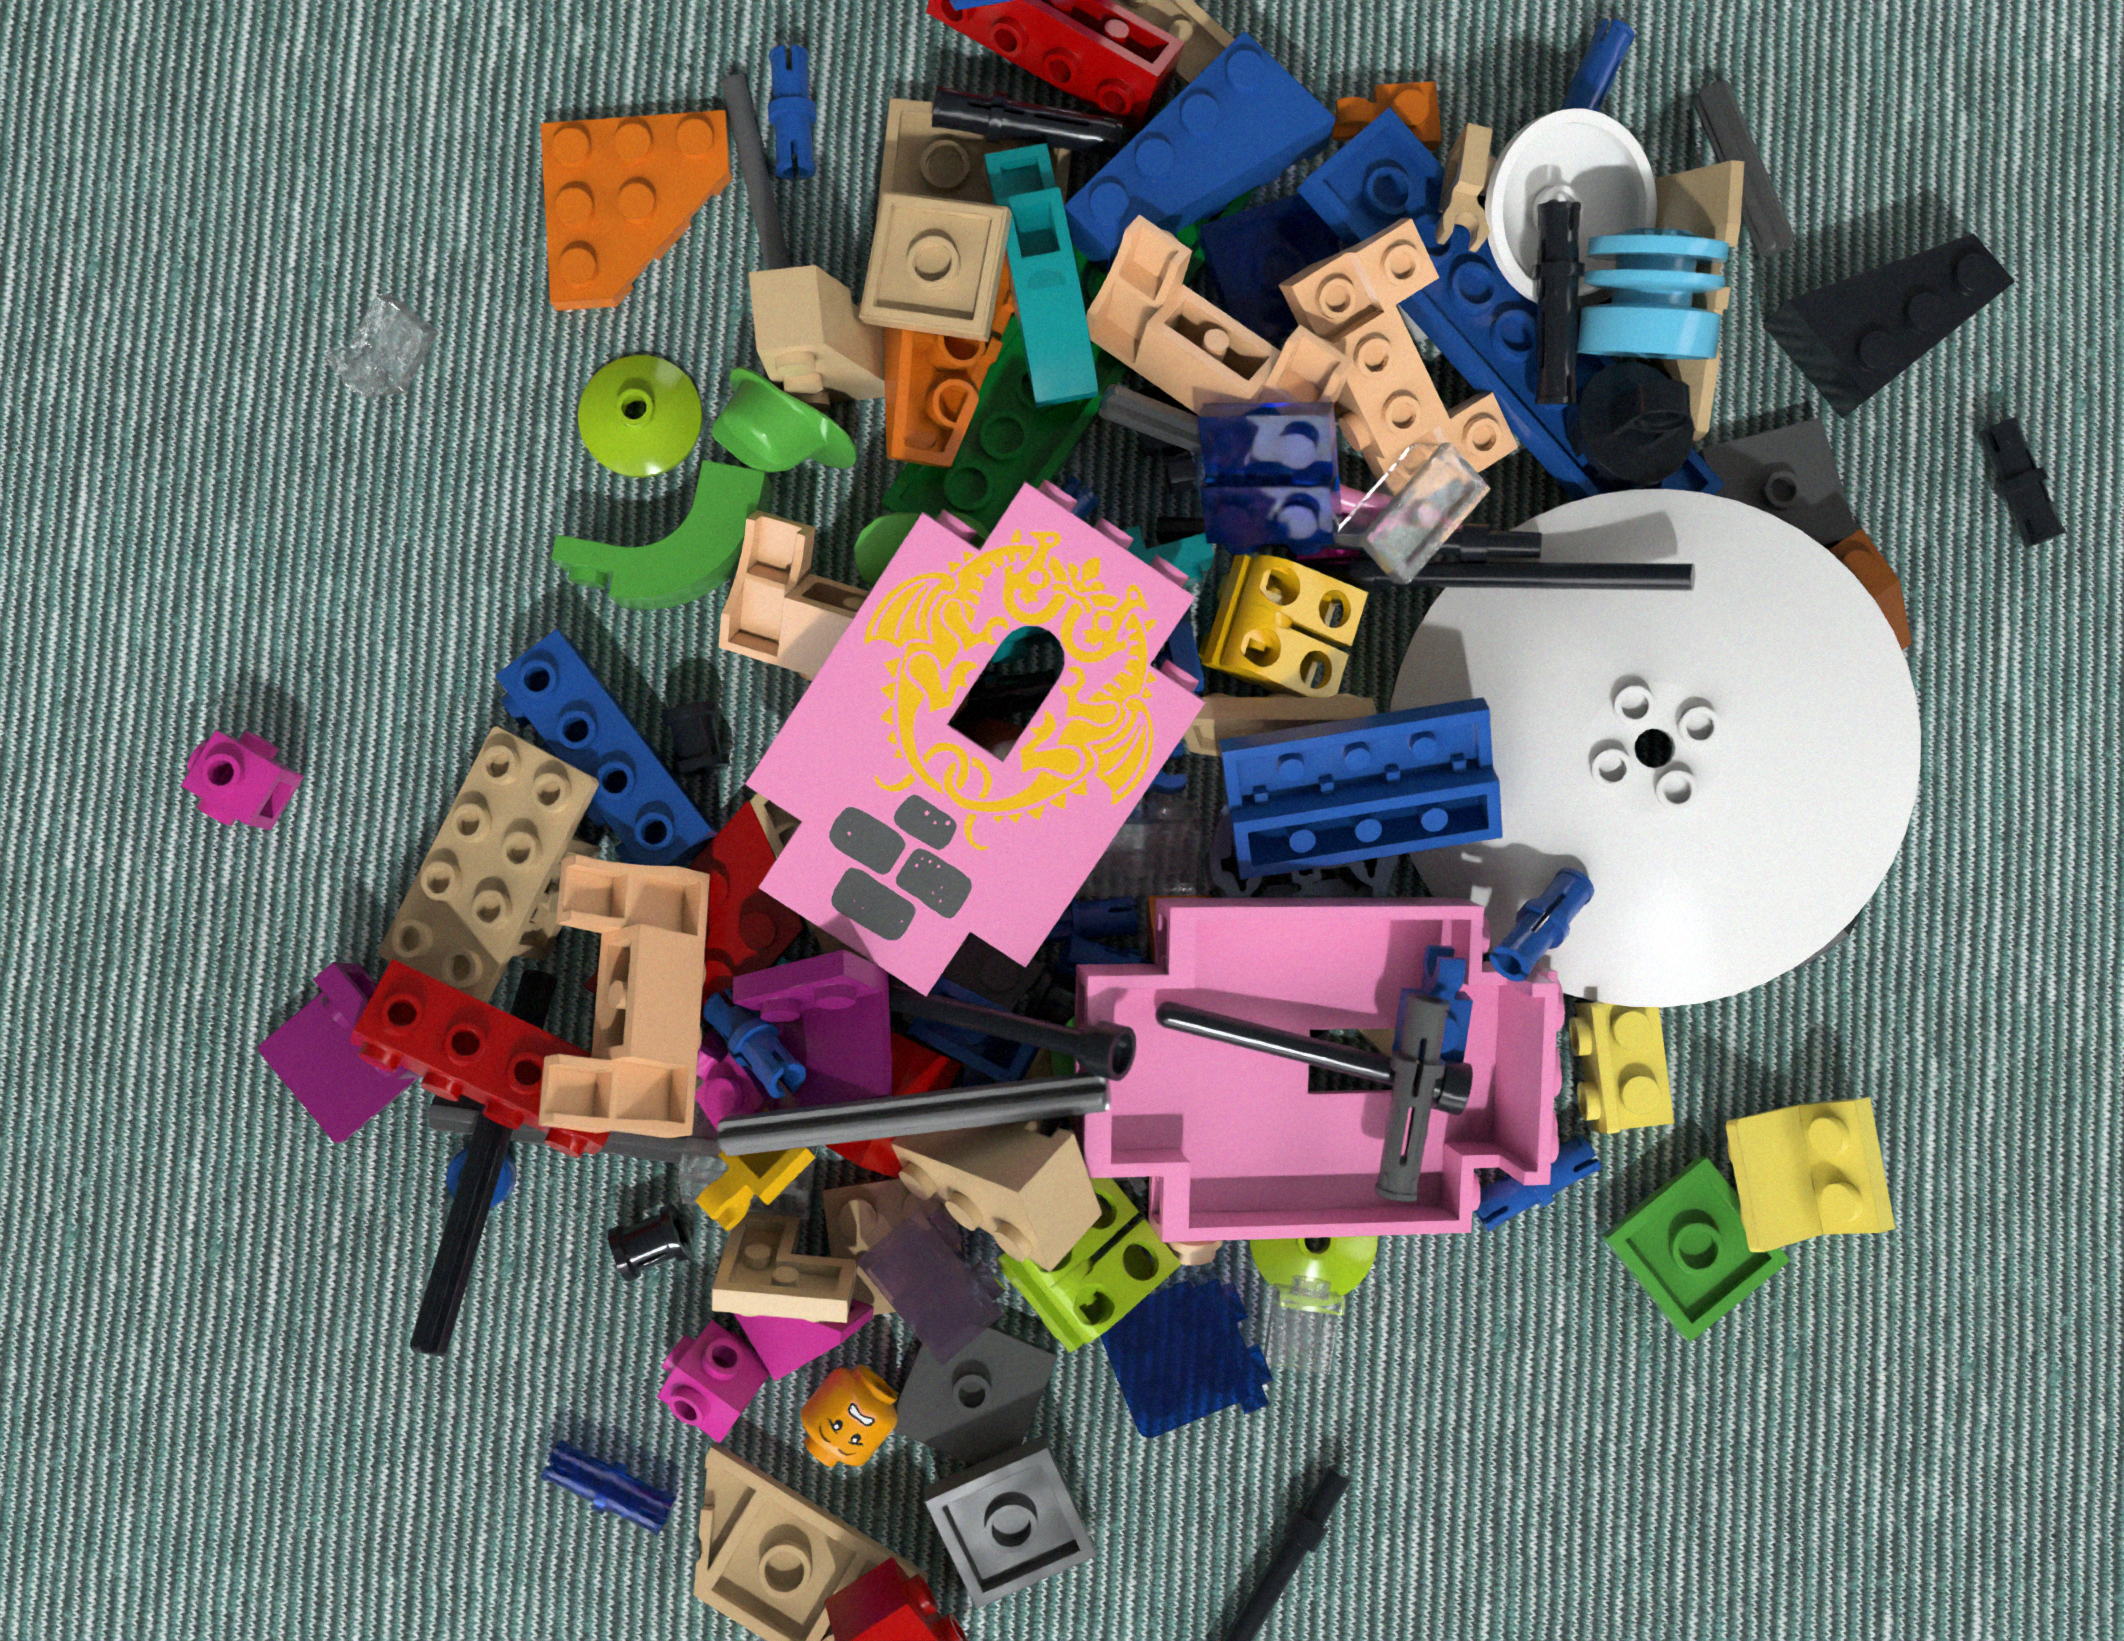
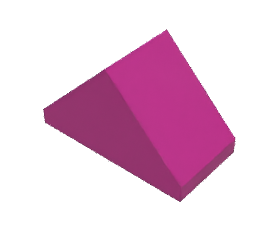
[734,1298,874,1381]

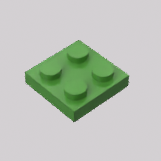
[1601,1155,1790,1342]

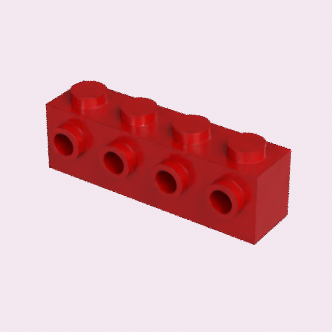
[926,0,1185,133]
[350,958,611,1158]

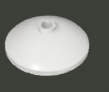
[1485,109,1657,309]

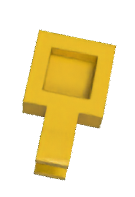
[696,1108,816,1231]

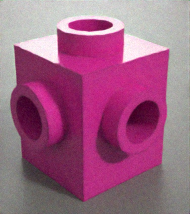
[181,729,305,831]
[656,1320,770,1443]

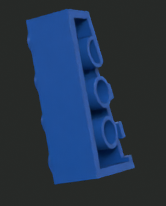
[1064,31,1336,277]

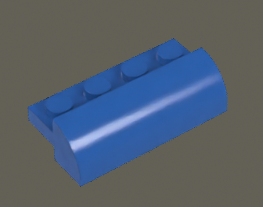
[1219,697,1503,880]

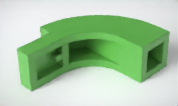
[551,460,774,610]

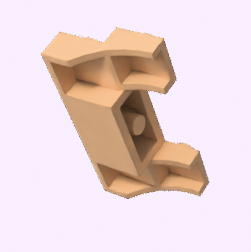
[1086,215,1354,476]
[1279,218,1518,507]
[719,510,970,721]
[538,855,710,1138]

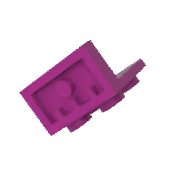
[733,950,893,1110]
[258,962,422,1143]

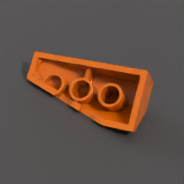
[883,257,1014,469]

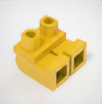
[1198,555,1368,698]

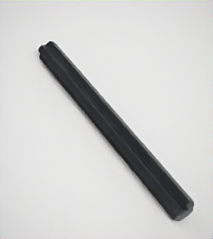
[410,969,557,1357]

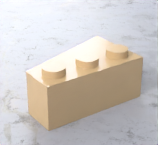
[749,265,885,412]
[891,1089,1102,1272]

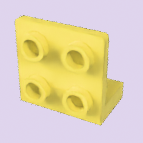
[1726,1097,1895,1252]

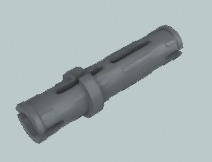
[1375,993,1451,1202]

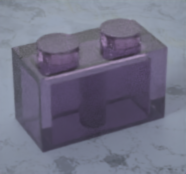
[856,1204,1006,1367]

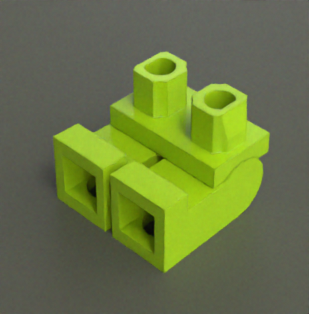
[995,1177,1182,1353]

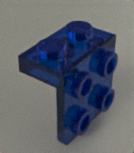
[1100,1268,1274,1438]

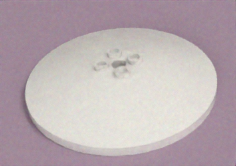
[1390,489,1921,1007]

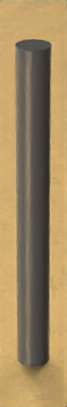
[721,75,792,270]

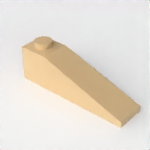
[1653,160,1744,447]

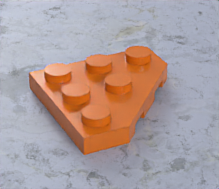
[540,110,733,311]

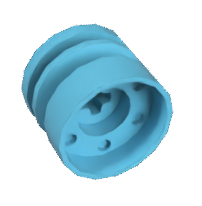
[1577,228,1729,360]

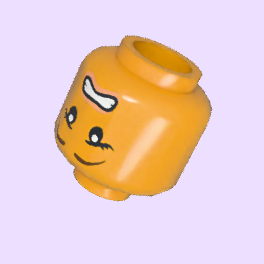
[800,1364,898,1467]

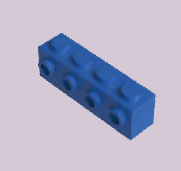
[495,629,719,867]

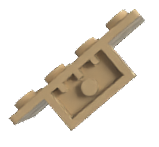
[379,726,602,1004]

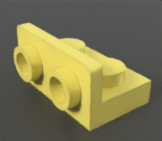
[1569,1001,1674,1134]

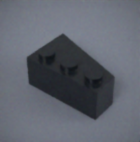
[1763,233,2015,419]

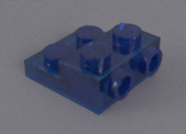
[1196,193,1340,342]
[1198,402,1342,555]

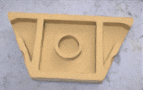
[693,1442,929,1641]

